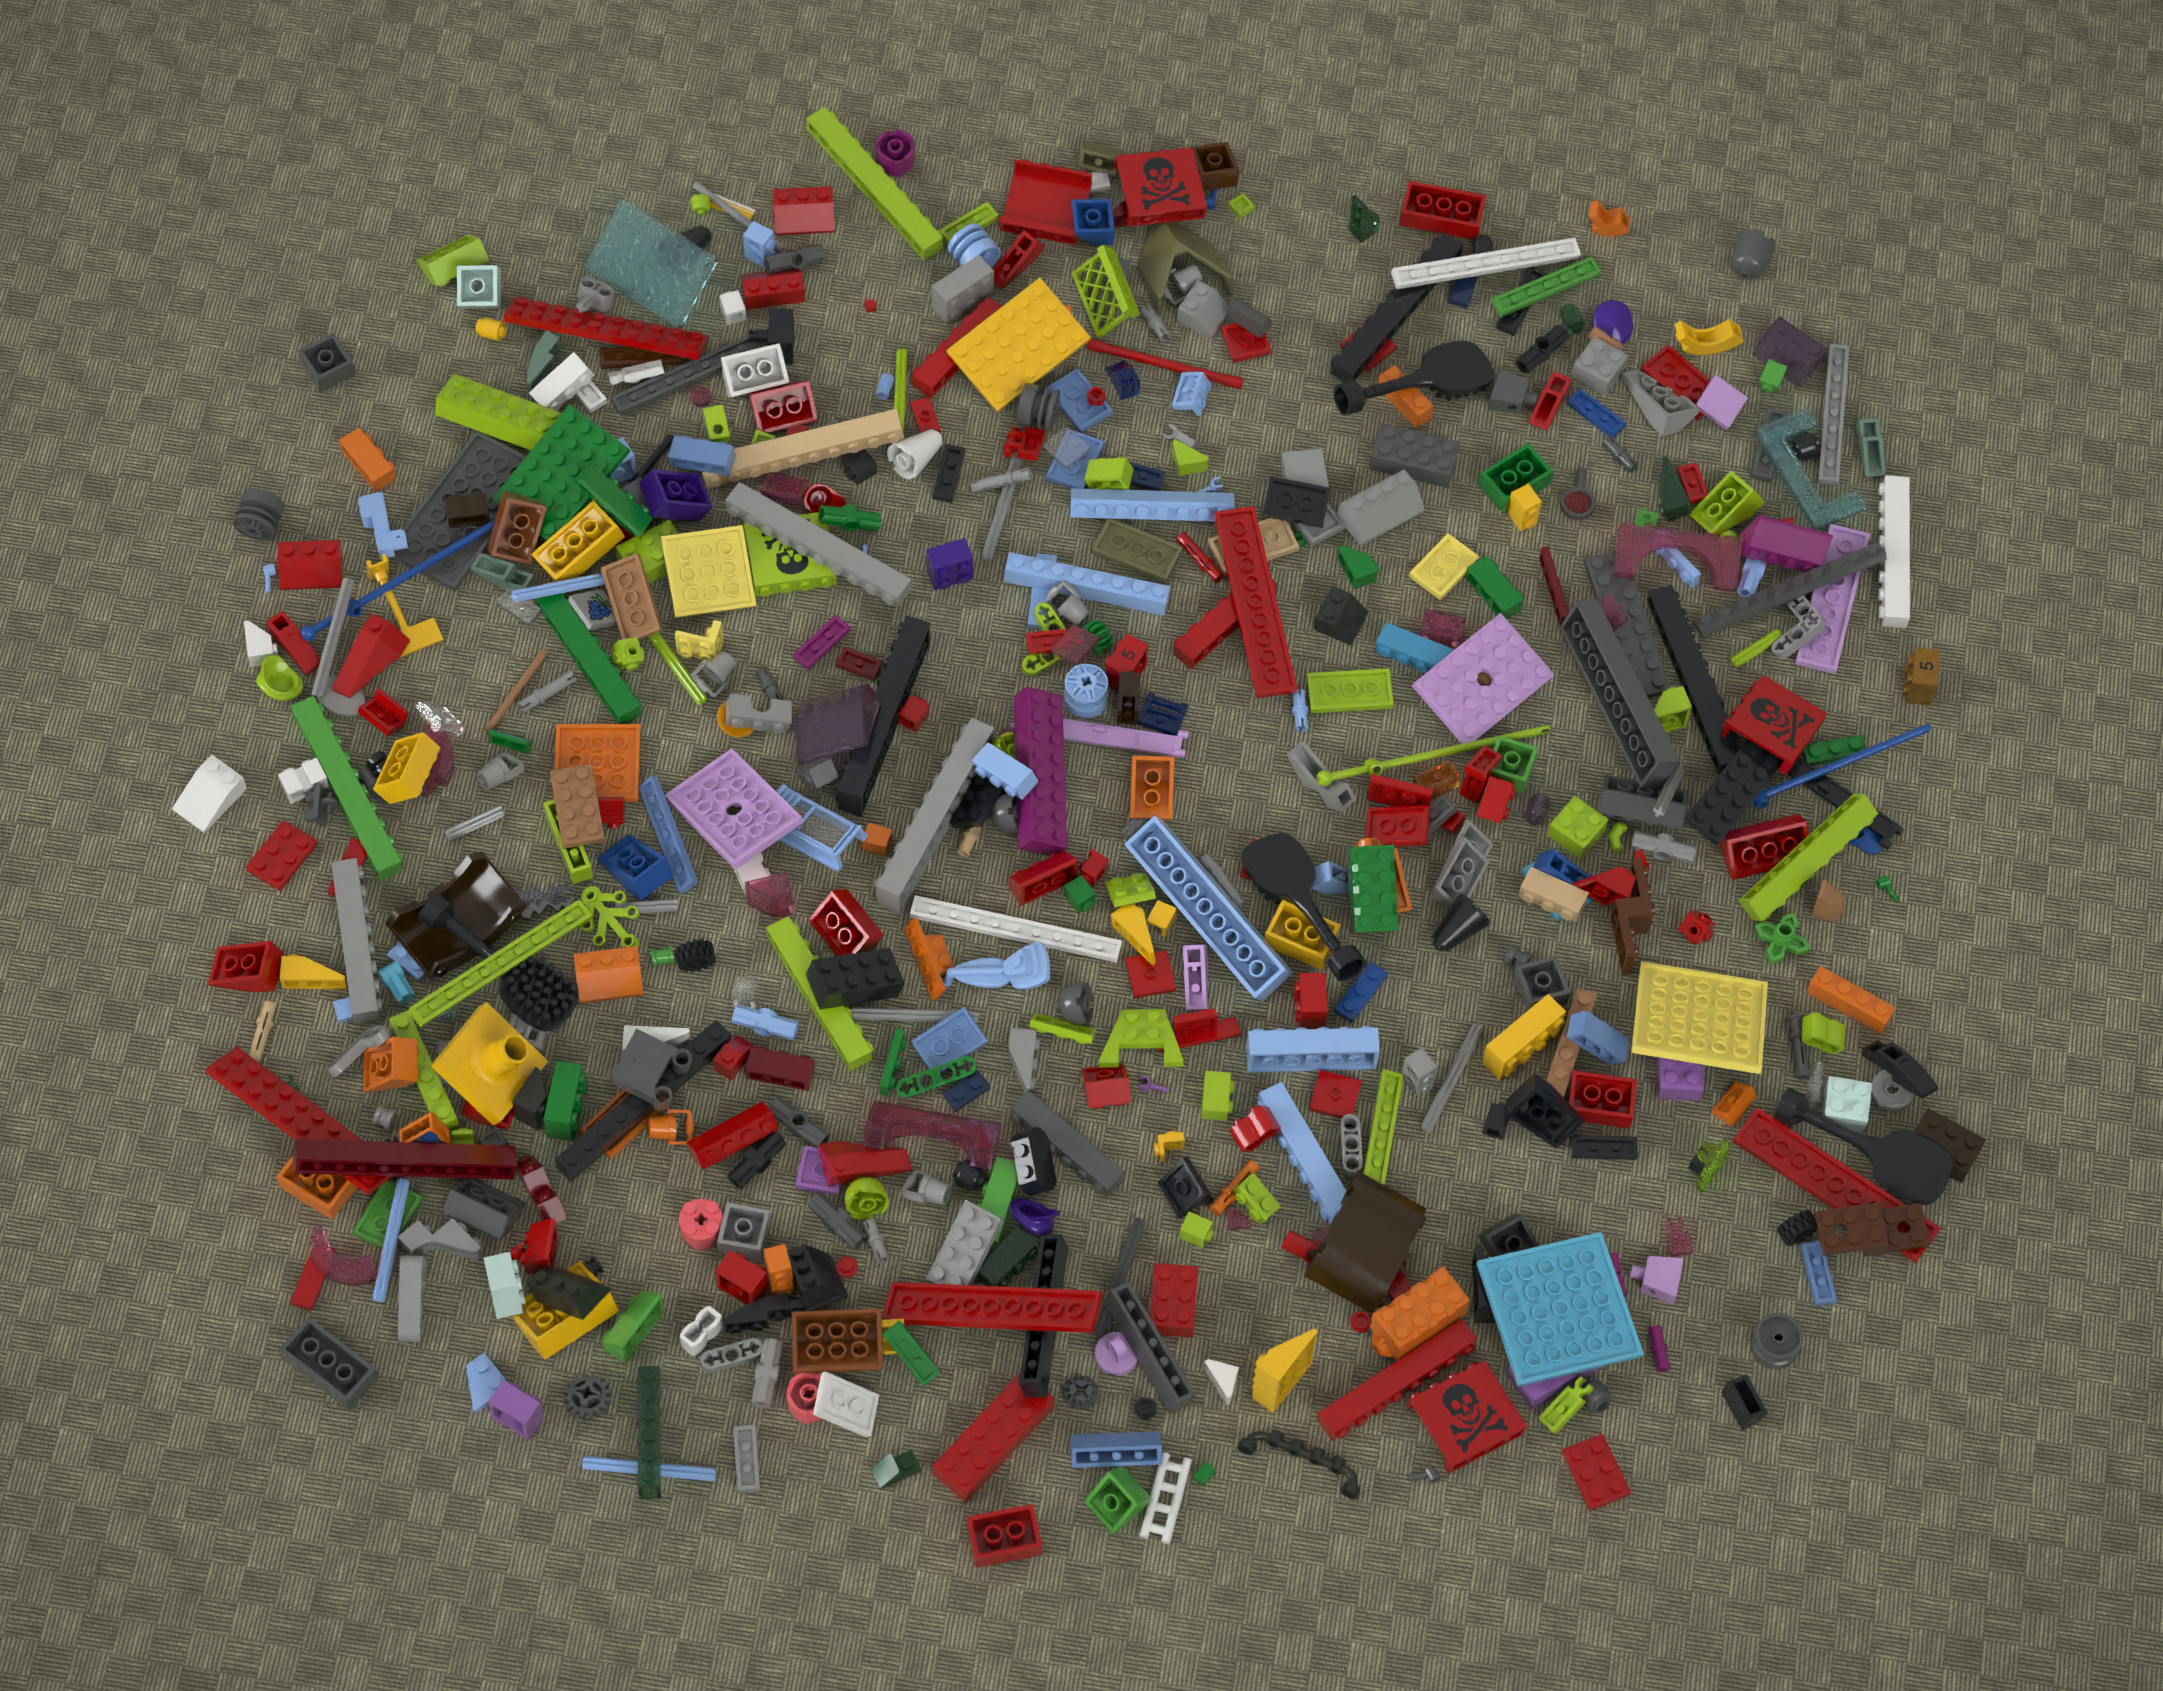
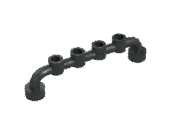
[1237,1429,1360,1499]

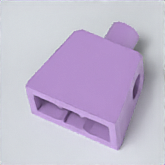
[1630,1256,1683,1305]

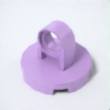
[1095,1332,1138,1376]

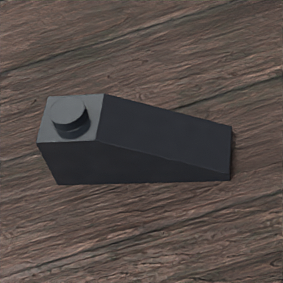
[838,421,877,485]

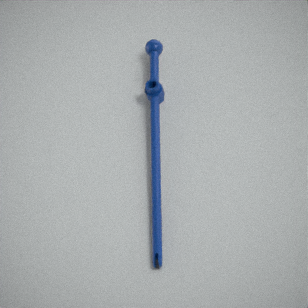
[300,519,495,642]
[1750,724,1931,809]

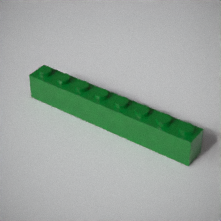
[535,592,642,724]

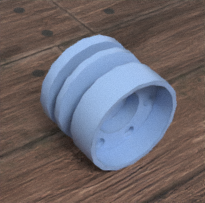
[948,223,1001,268]
[1064,664,1108,719]

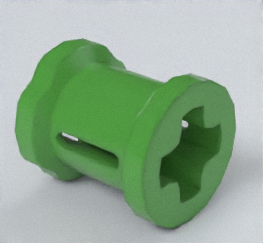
[650,945,675,968]

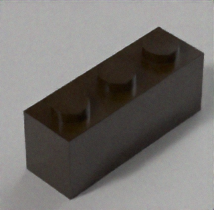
[1117,671,1141,725]

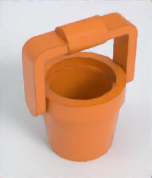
[647,1110,694,1145]

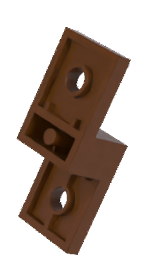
[1611,858,1655,975]
[1814,1202,1930,1257]

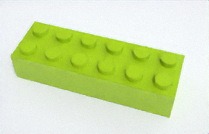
[435,374,562,450]

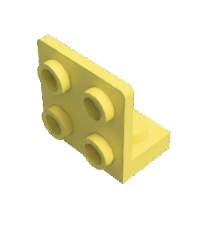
[675,620,724,662]

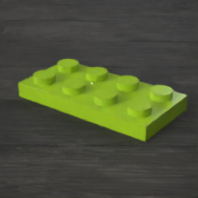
[1307,668,1394,713]

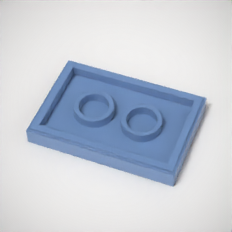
[1045,368,1113,433]
[1046,429,1105,489]
[910,1007,988,1074]

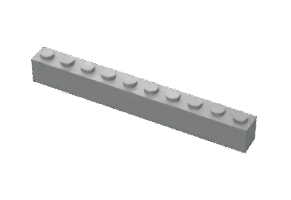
[725,482,912,607]

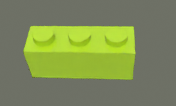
[416,234,489,287]

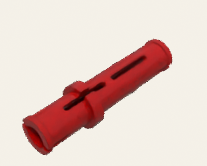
[1176,532,1225,583]

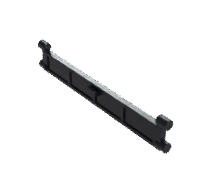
[1779,757,1904,850]

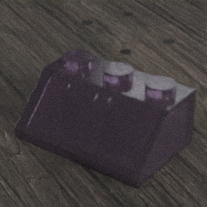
[1752,316,1828,388]

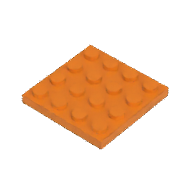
[553,724,641,802]

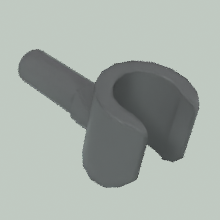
[1407,1467,1440,1483]

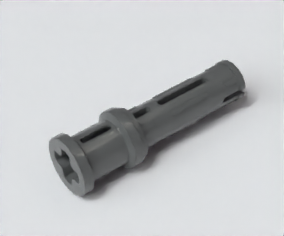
[1787,1013,1810,1079]

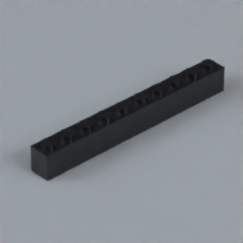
[1331,232,1463,382]
[1647,585,1740,775]
[556,1020,731,1182]

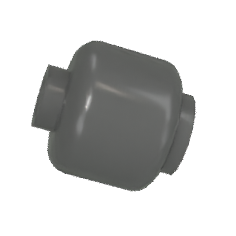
[1582,1380,1611,1413]

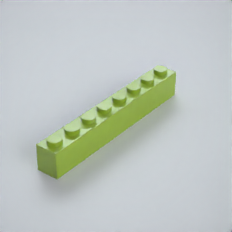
[1738,793,1879,921]
[766,916,874,1072]

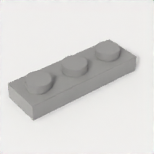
[733,1425,760,1493]

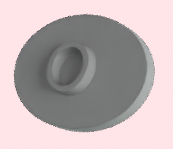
[317,676,365,717]

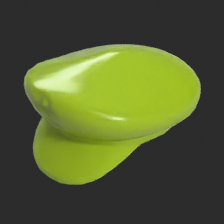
[256,655,303,701]

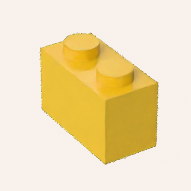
[1507,484,1542,531]

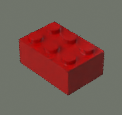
[1150,1263,1198,1338]
[966,1504,1042,1568]

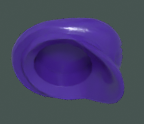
[1593,300,1633,344]
[1009,1198,1060,1236]

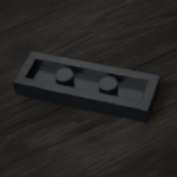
[932,444,966,503]
[1571,1135,1638,1160]

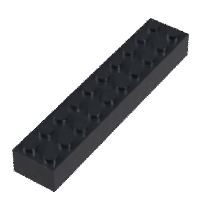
[835,616,930,817]

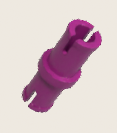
[1648,1325,1671,1372]

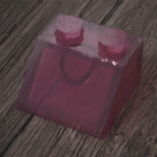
[745,872,794,918]

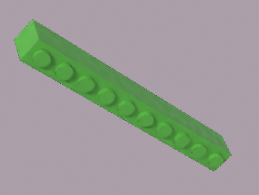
[290,696,404,882]

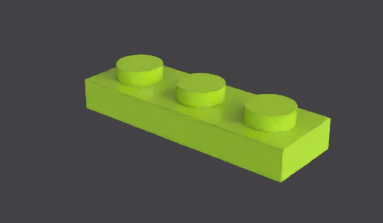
[939,202,999,245]
[1029,1012,1097,1044]

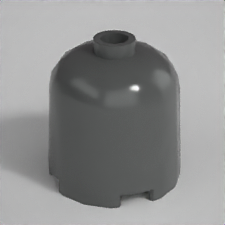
[1730,229,1776,279]

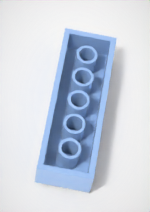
[1246,1026,1380,1072]

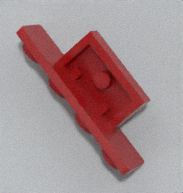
[1156,1008,1241,1052]

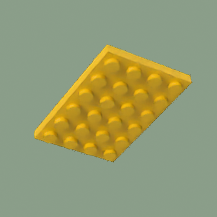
[946,278,1091,413]

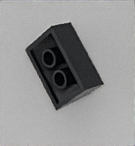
[787,1244,848,1311]

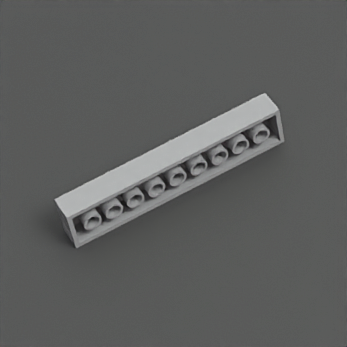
[875,717,994,915]

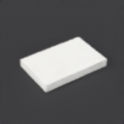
[813,1372,879,1438]

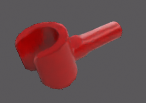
[510,1243,524,1260]

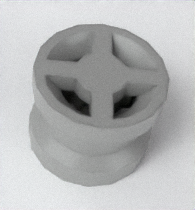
[372,1105,398,1131]

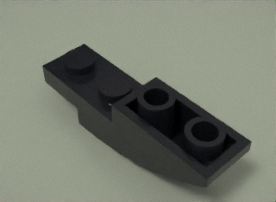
[1862,1040,1938,1099]
[723,1292,812,1334]

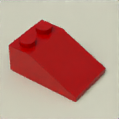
[208,941,284,993]

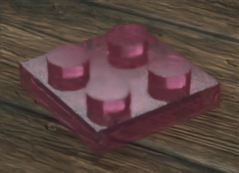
[761,473,808,504]

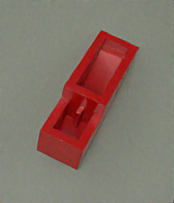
[1528,371,1572,431]

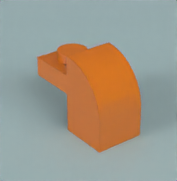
[1589,200,1630,237]

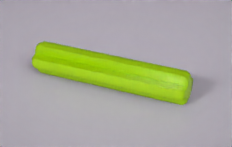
[1730,629,1782,668]

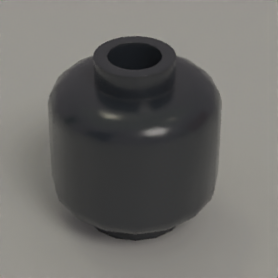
[1789,432,1821,462]
[952,1159,986,1191]

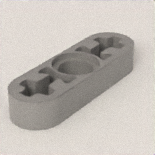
[700,1338,763,1373]

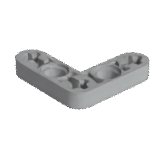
[1771,595,1826,659]
[327,1025,392,1077]

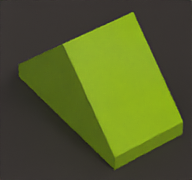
[1172,439,1209,476]

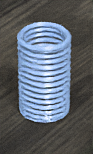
[876,373,894,399]

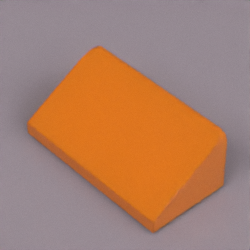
[1711,1081,1757,1127]

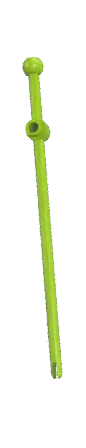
[1317,725,1551,786]

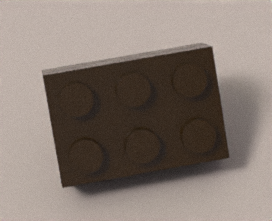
[1914,1108,1986,1183]

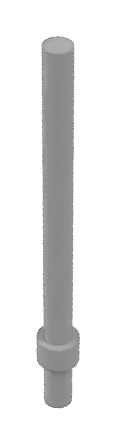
[693,181,785,253]

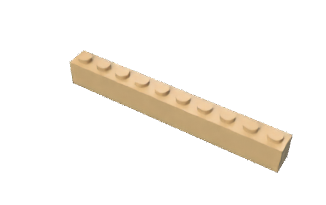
[702,409,905,488]

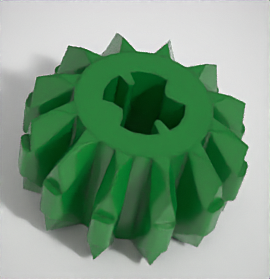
[1082,619,1114,655]

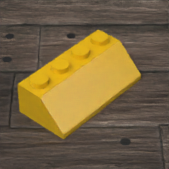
[531,501,625,582]

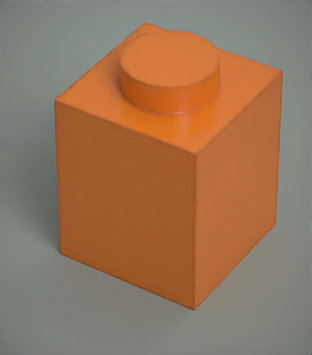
[859,822,893,857]

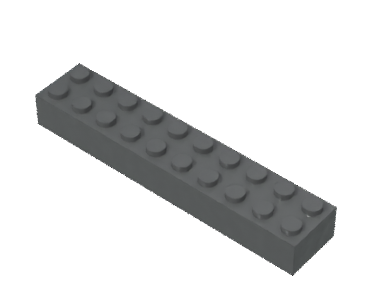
[1560,600,1680,789]

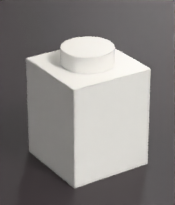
[719,290,746,325]

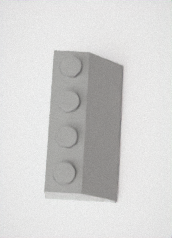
[1336,470,1425,546]

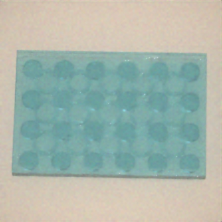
[584,198,719,328]

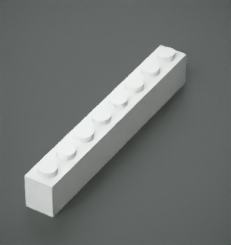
[1878,475,1910,628]

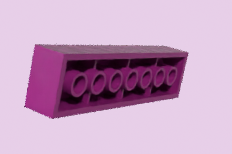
[1014,686,1068,856]

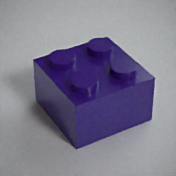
[926,538,973,590]

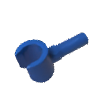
[1205,189,1218,210]

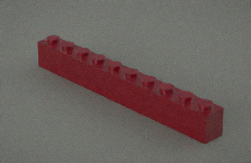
[293,1139,517,1180]

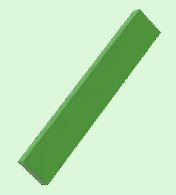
[1491,256,1602,317]

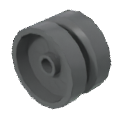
[1751,1313,1804,1370]

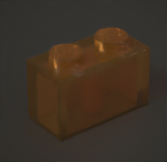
[1412,759,1461,800]

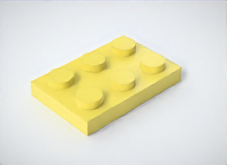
[1409,533,1480,600]

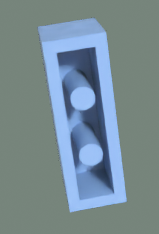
[971,743,1039,800]

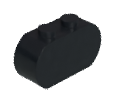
[1011,1127,1057,1196]

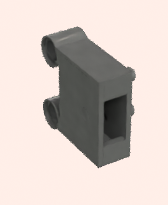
[610,1028,692,1111]

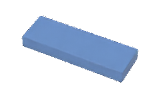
[1800,1241,1837,1306]

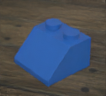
[1071,199,1115,246]

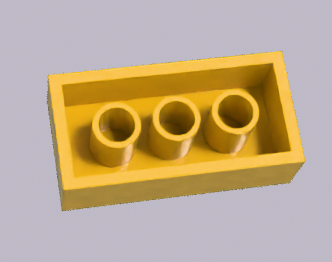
[1482,994,1566,1081]

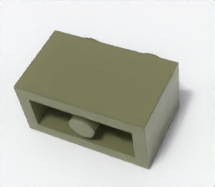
[1078,141,1124,176]

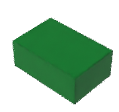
[1193,1462,1216,1487]

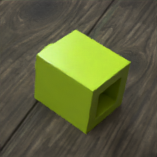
[1179,1212,1215,1248]

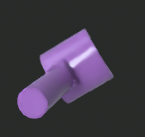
[1138,1076,1169,1093]

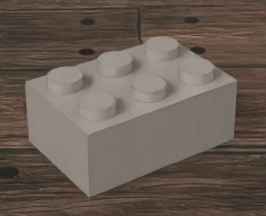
[932,255,994,324]

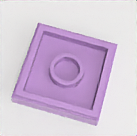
[1695,375,1748,430]

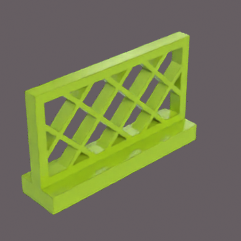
[1071,245,1140,338]

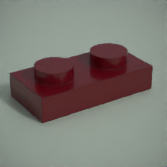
[836,647,882,681]

